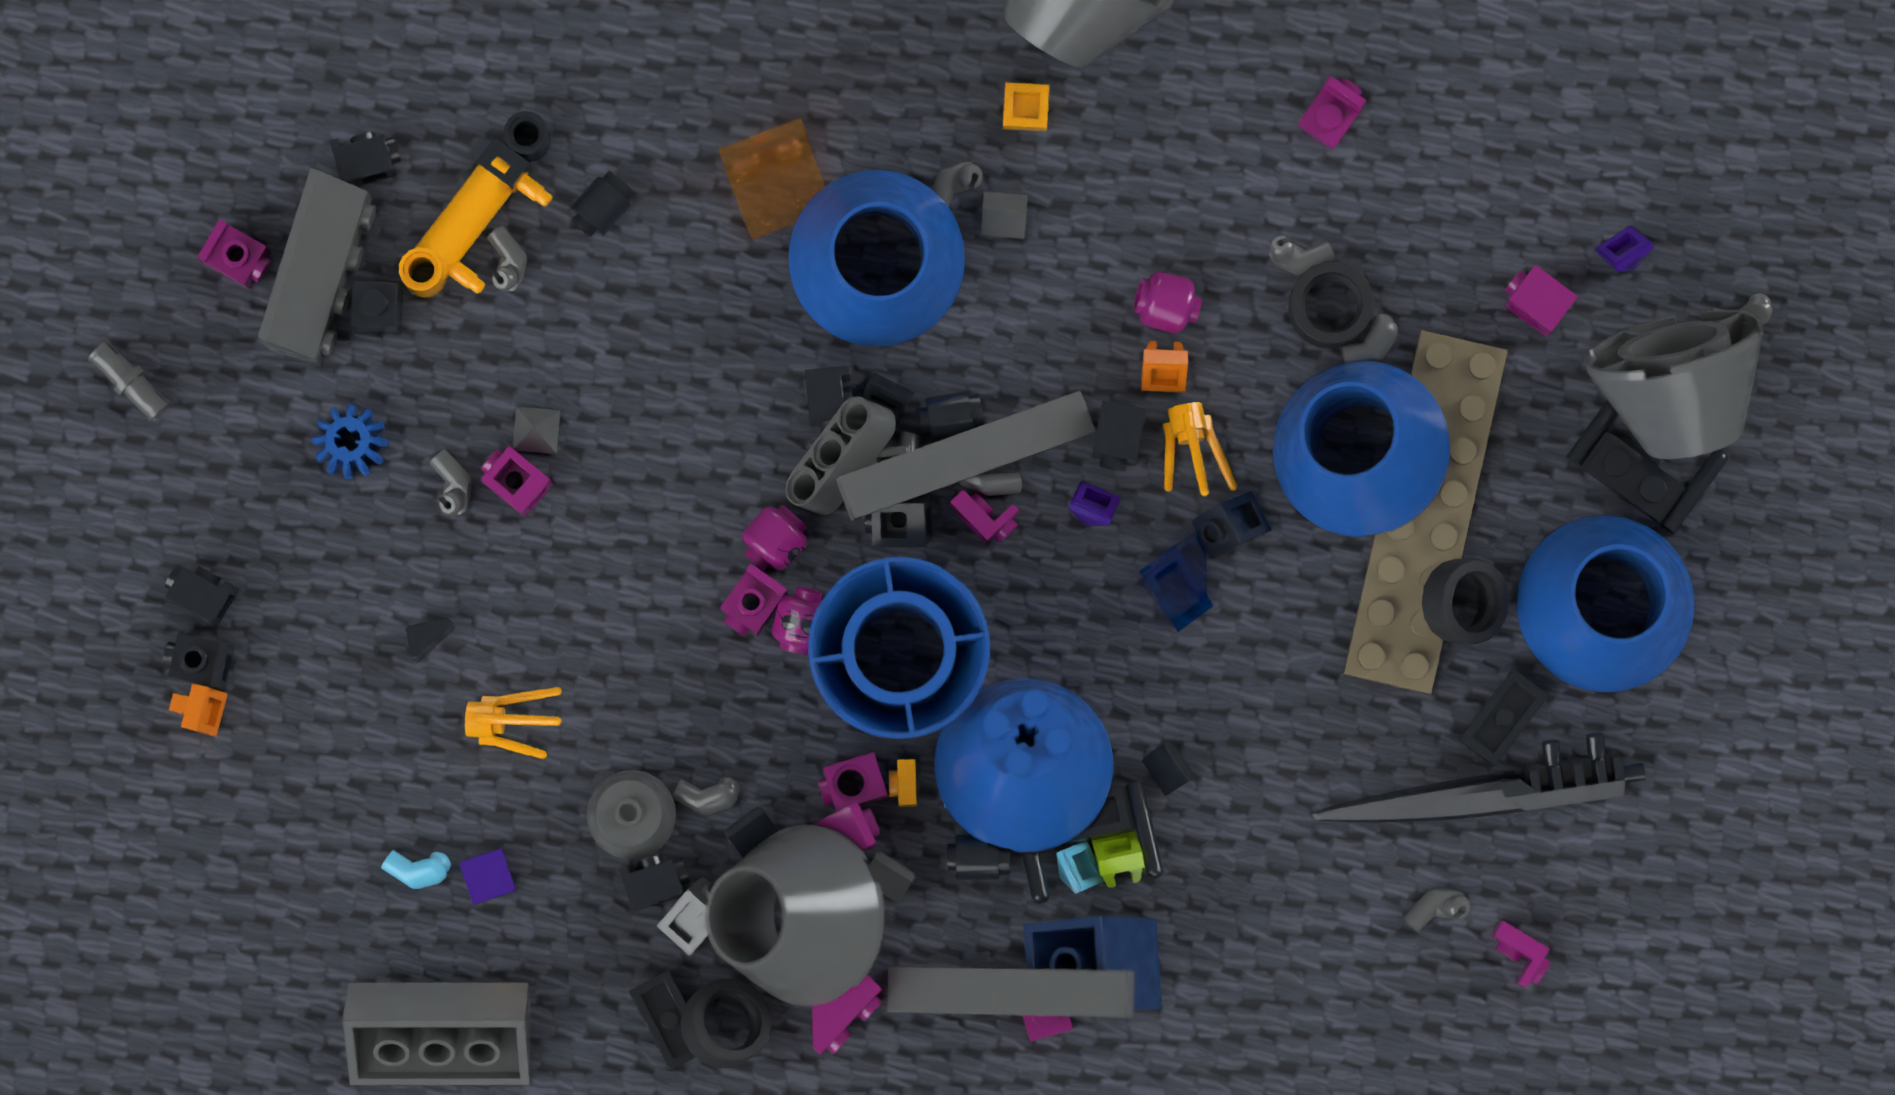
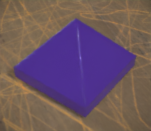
[1595,226,1654,271]
[1068,481,1121,526]

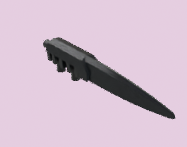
[1311,733,1646,822]

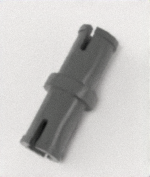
[88,340,171,422]

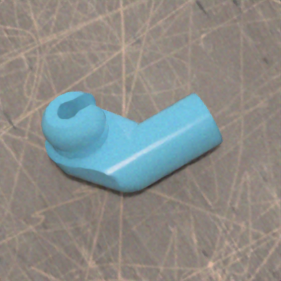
[381,850,451,889]

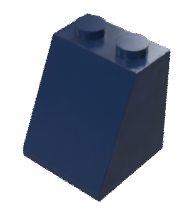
[1024,916,1162,1012]

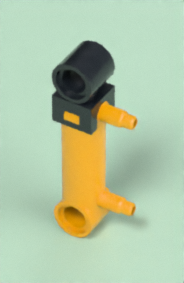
[399,111,552,297]

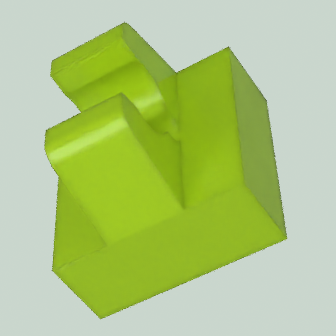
[1092,831,1145,888]

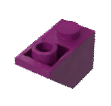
[813,802,880,853]
[812,975,883,1055]

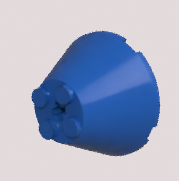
[934,678,1114,852]

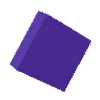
[459,848,517,906]

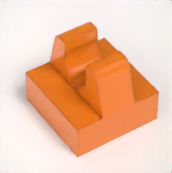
[1141,341,1188,392]
[169,683,228,737]

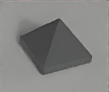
[513,407,561,454]

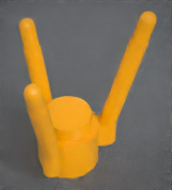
[1163,402,1238,496]
[465,687,562,759]

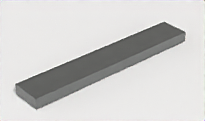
[836,390,1096,521]
[887,967,1134,1017]

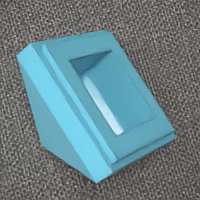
[1057,842,1104,894]

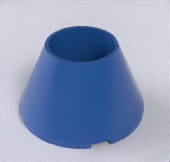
[788,170,965,347]
[1273,361,1450,537]
[1516,515,1694,692]
[808,557,990,739]

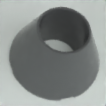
[1003,0,1175,68]
[1584,310,1764,459]
[705,825,884,1006]

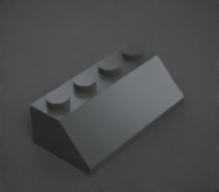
[257,168,376,366]
[343,983,531,1085]

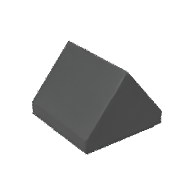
[981,192,1028,239]

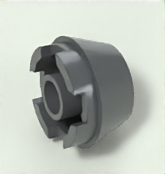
[587,770,676,860]

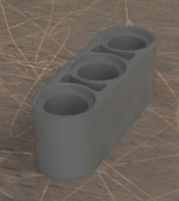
[785,397,896,515]

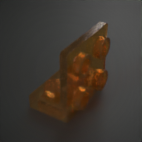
[718,118,825,239]

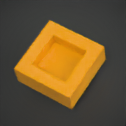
[1003,82,1049,132]
[889,759,917,807]

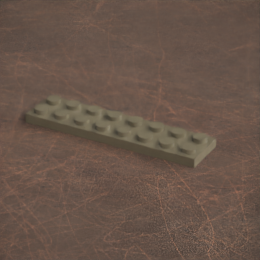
[1343,330,1508,695]

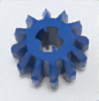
[312,404,389,480]

